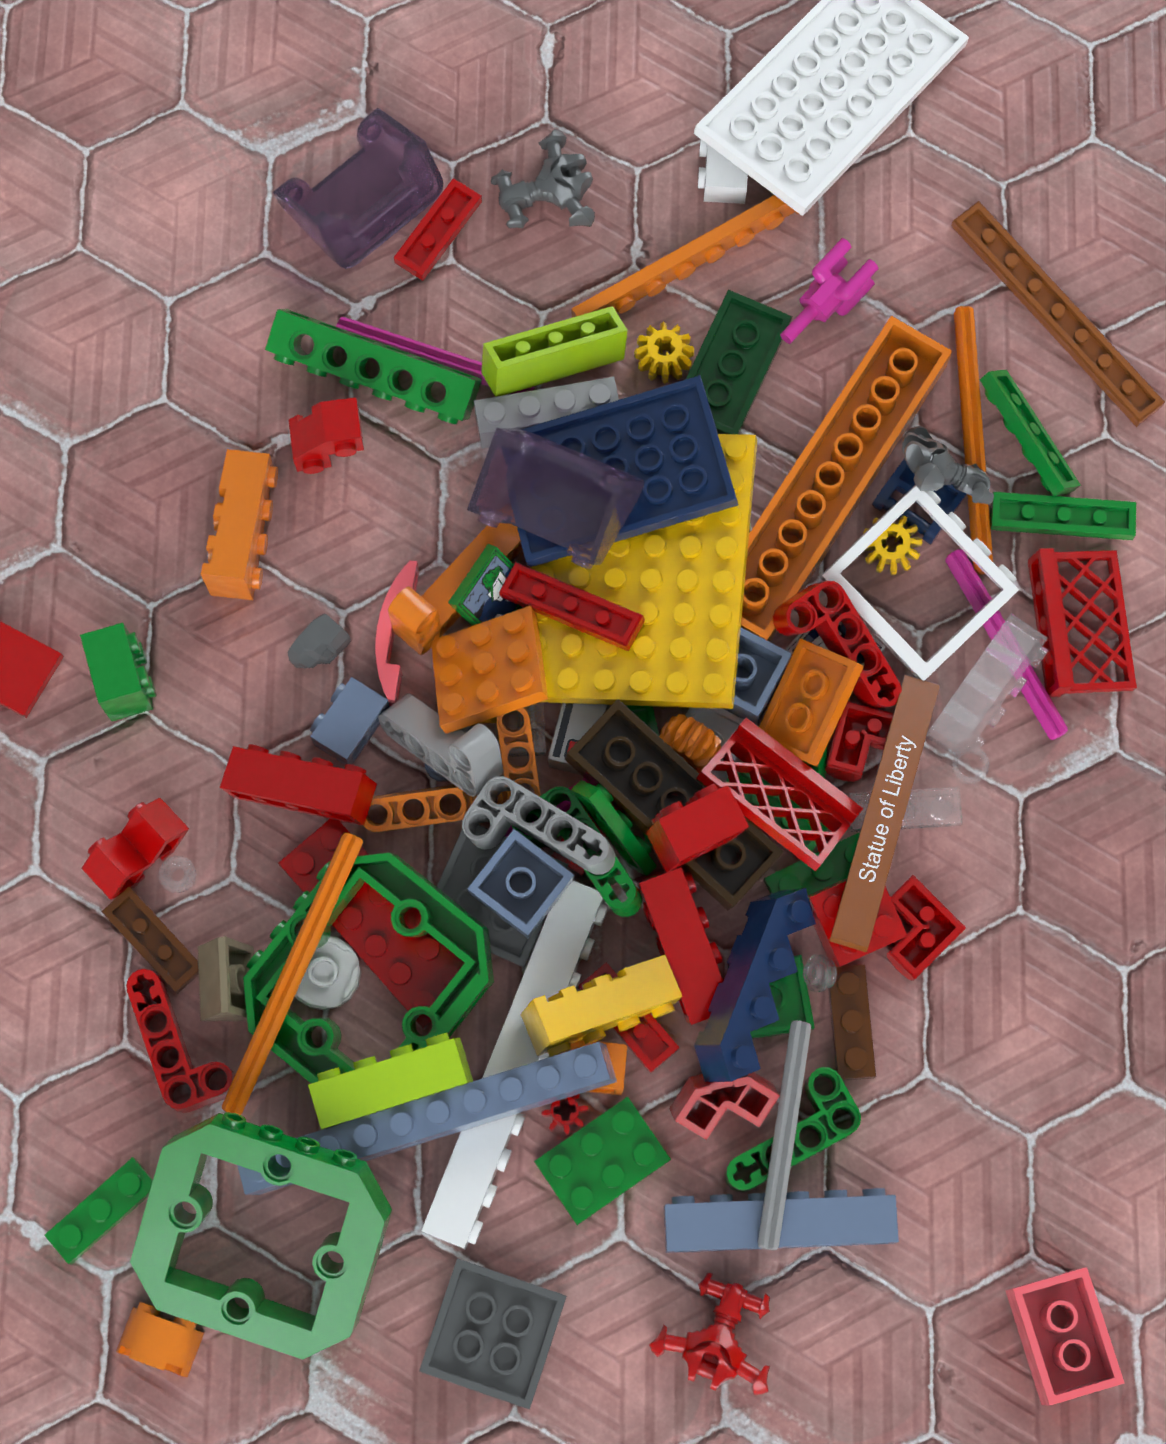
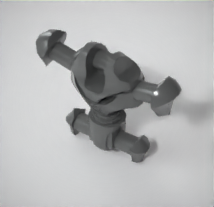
[491,129,595,229]
[902,426,994,505]

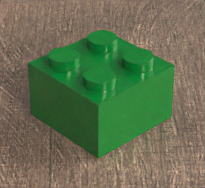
[80,622,157,721]

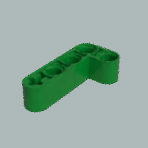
[512,786,642,917]
[725,1067,861,1193]

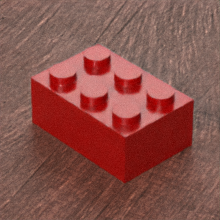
[646,784,749,873]

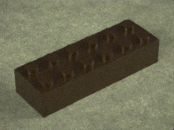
[564,699,783,911]

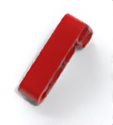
[773,581,902,709]
[126,969,235,1113]

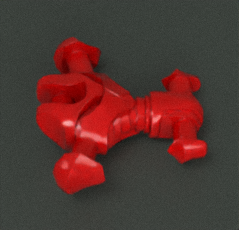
[649,1273,770,1395]

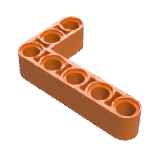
[388,504,523,656]
[364,707,540,832]

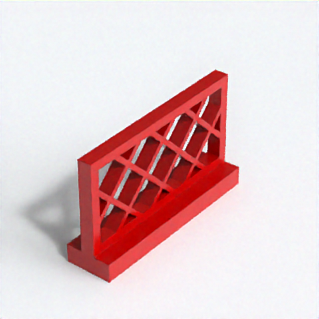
[1028,548,1137,697]
[697,717,864,871]

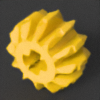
[634,321,694,384]
[863,516,923,575]

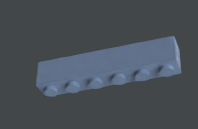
[664,1188,899,1253]

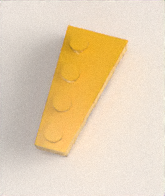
[520,955,683,1057]

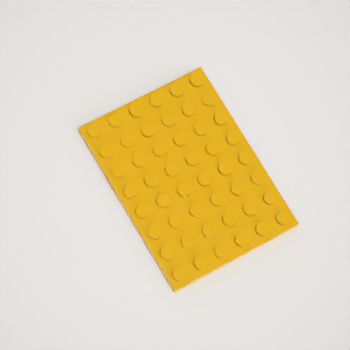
[524,434,757,709]

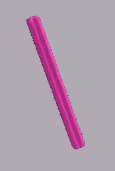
[336,317,535,394]
[945,549,1068,740]

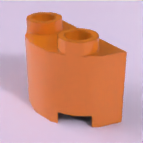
[116,1301,204,1377]

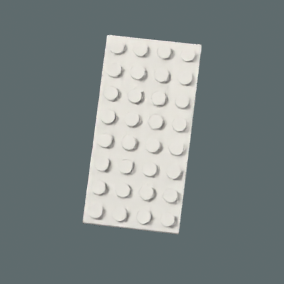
[694,0,969,216]

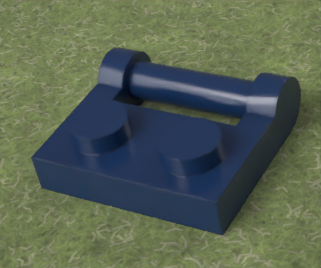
[872,458,967,545]

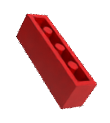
[220,744,377,826]

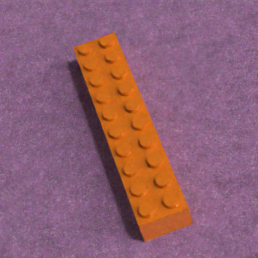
[741,316,952,642]

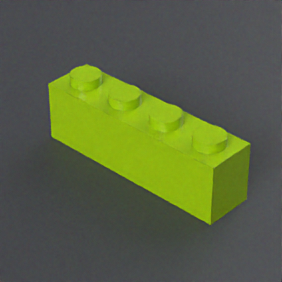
[482,306,628,397]
[308,1033,473,1129]

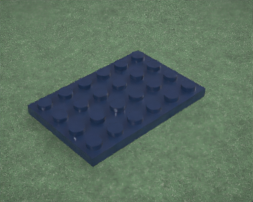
[494,375,738,568]

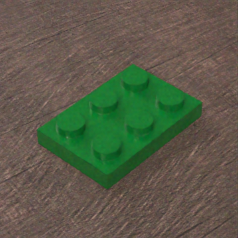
[534,1097,671,1226]

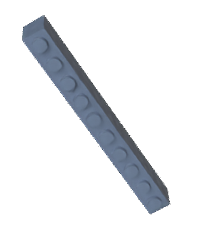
[237,1042,617,1195]

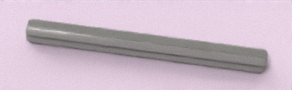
[758,1021,811,1251]

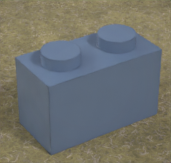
[310,677,390,765]

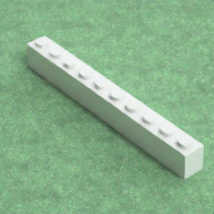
[421,881,609,1250]

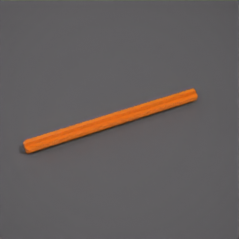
[954,306,993,575]
[222,832,363,1115]

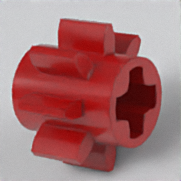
[541,1093,588,1136]

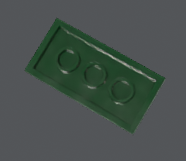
[685,290,793,434]

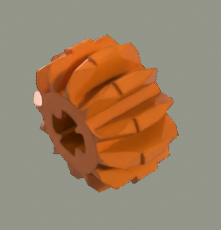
[659,714,721,773]

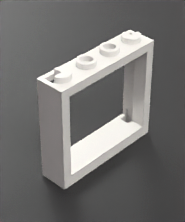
[820,485,1019,681]

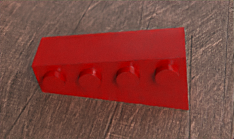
[632,867,725,1025]

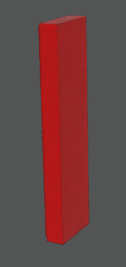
[499,562,645,651]

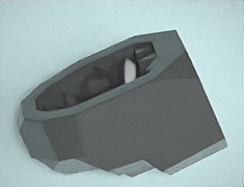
[288,614,351,669]

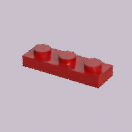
[394,178,482,281]
[578,962,680,1074]

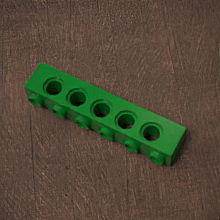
[265,309,482,424]

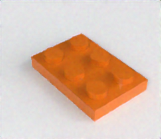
[759,638,864,767]

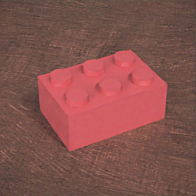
[1005,1267,1125,1406]

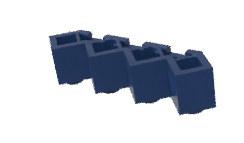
[694,888,816,1082]

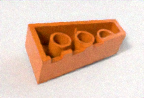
[201,449,278,600]

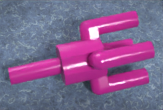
[780,238,879,344]

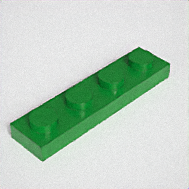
[979,369,1081,497]
[990,492,1136,540]

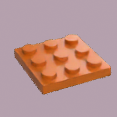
[431,606,548,734]

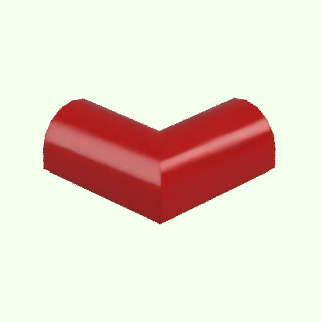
[825,701,894,782]
[887,875,966,981]

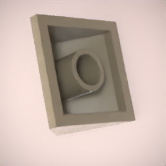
[198,936,254,1021]

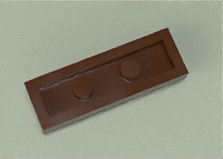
[101,887,199,994]
[826,965,876,1081]

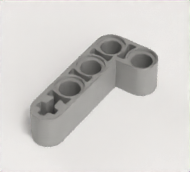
[378,694,503,797]
[462,776,615,875]

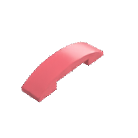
[375,560,419,706]

